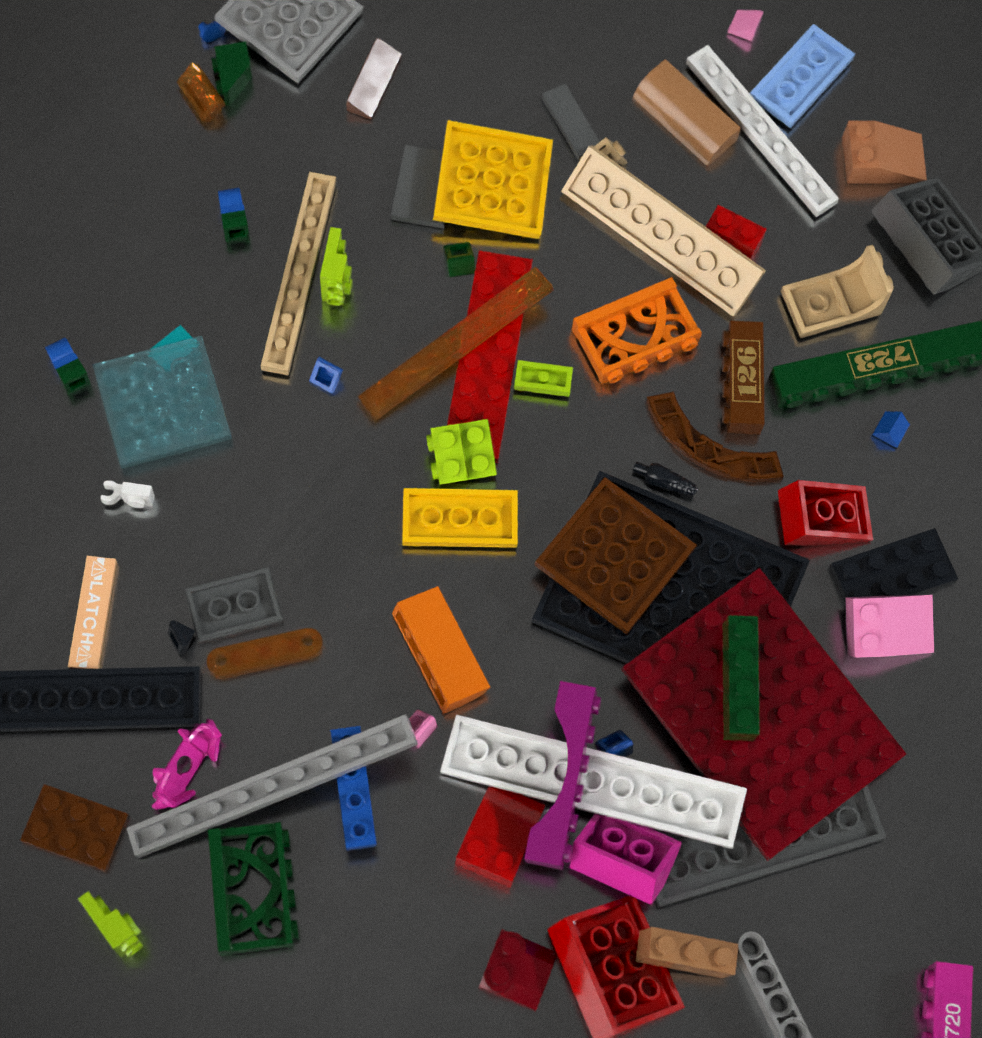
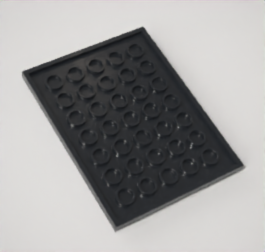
[531,470,810,663]

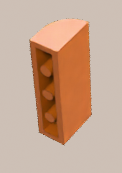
[392,586,490,714]

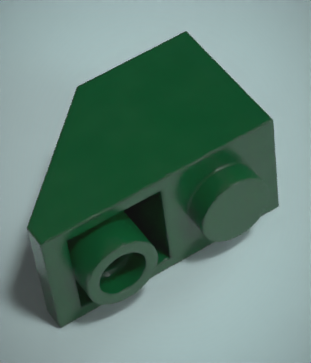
[211,41,252,106]

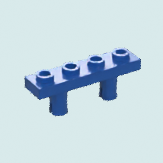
[331,726,377,851]

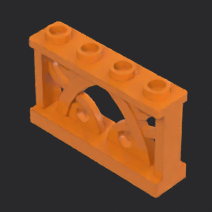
[572,277,702,384]

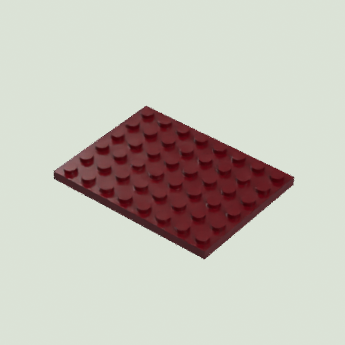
[621,568,907,861]

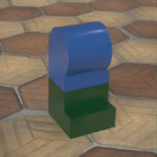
[218,187,250,242]
[45,337,91,395]

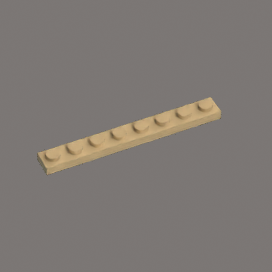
[261,172,336,375]

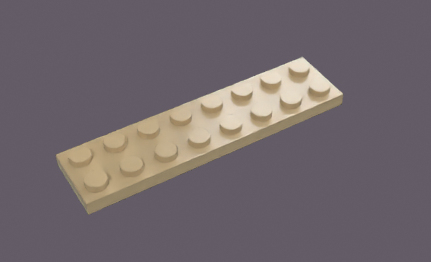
[561,146,766,316]

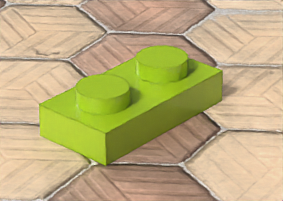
[514,360,573,397]

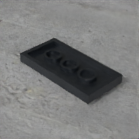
[830,528,958,604]

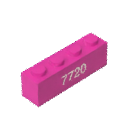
[922,961,973,1038]

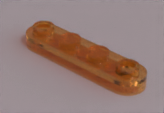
[207,628,323,679]

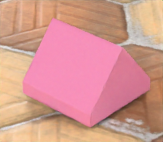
[409,709,438,749]

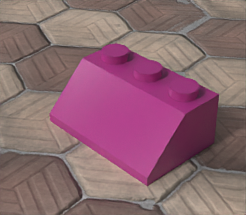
[569,814,682,905]

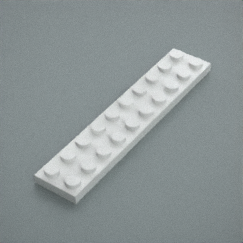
[440,715,747,849]

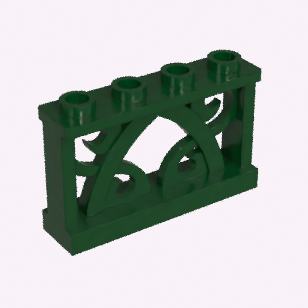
[208,822,299,956]

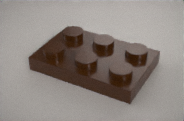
[20,784,129,872]

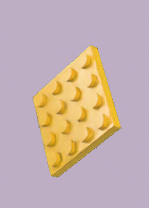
[433,120,553,239]

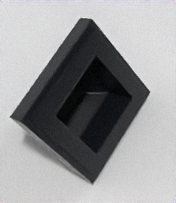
[168,620,195,657]

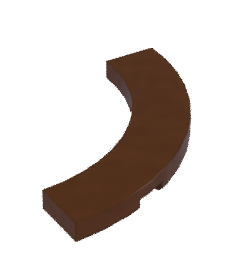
[646,392,784,482]

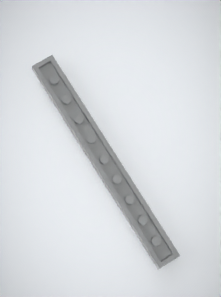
[127,714,418,858]

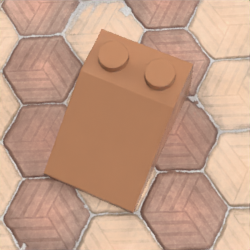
[842,121,927,184]

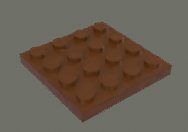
[535,477,697,635]

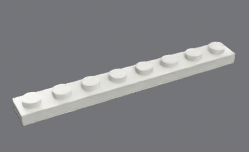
[686,45,839,217]

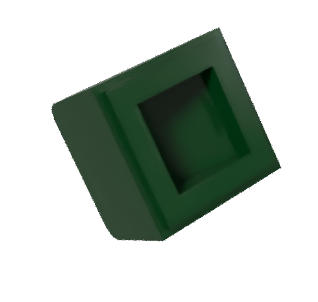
[443,242,475,277]

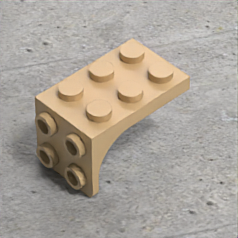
[781,245,894,338]

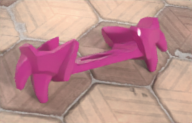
[151,719,222,810]

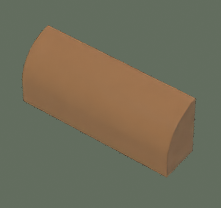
[633,59,741,167]

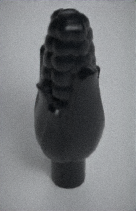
[633,462,698,496]

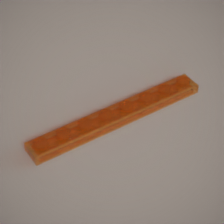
[358,267,554,420]

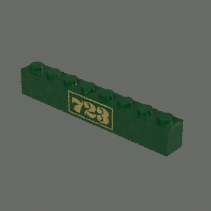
[768,320,982,408]

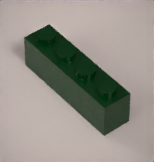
[723,615,760,741]

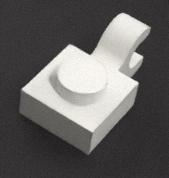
[101,481,154,508]

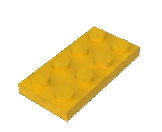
[402,488,518,548]

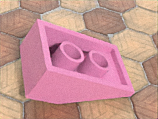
[845,595,934,658]

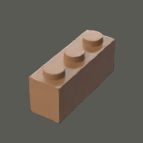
[636,927,739,978]

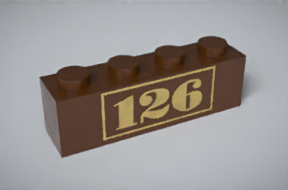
[722,320,765,435]

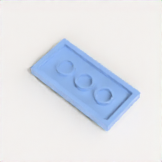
[750,24,855,128]

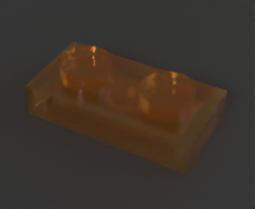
[177,63,225,122]

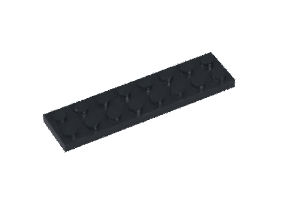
[0,666,201,732]

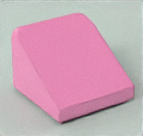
[728,10,763,41]

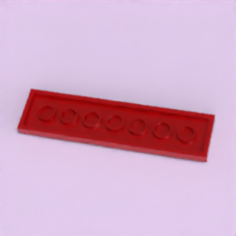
[447,251,533,463]

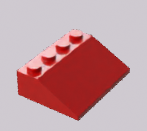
[547,896,685,1038]

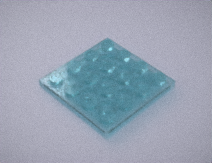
[93,336,232,469]

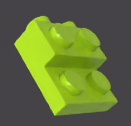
[320,227,353,306]
[426,419,497,485]
[78,891,143,958]

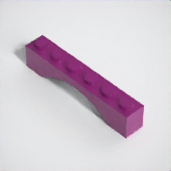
[524,681,601,870]

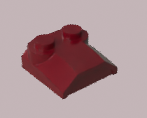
[479,929,558,1011]

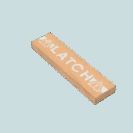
[68,556,117,669]

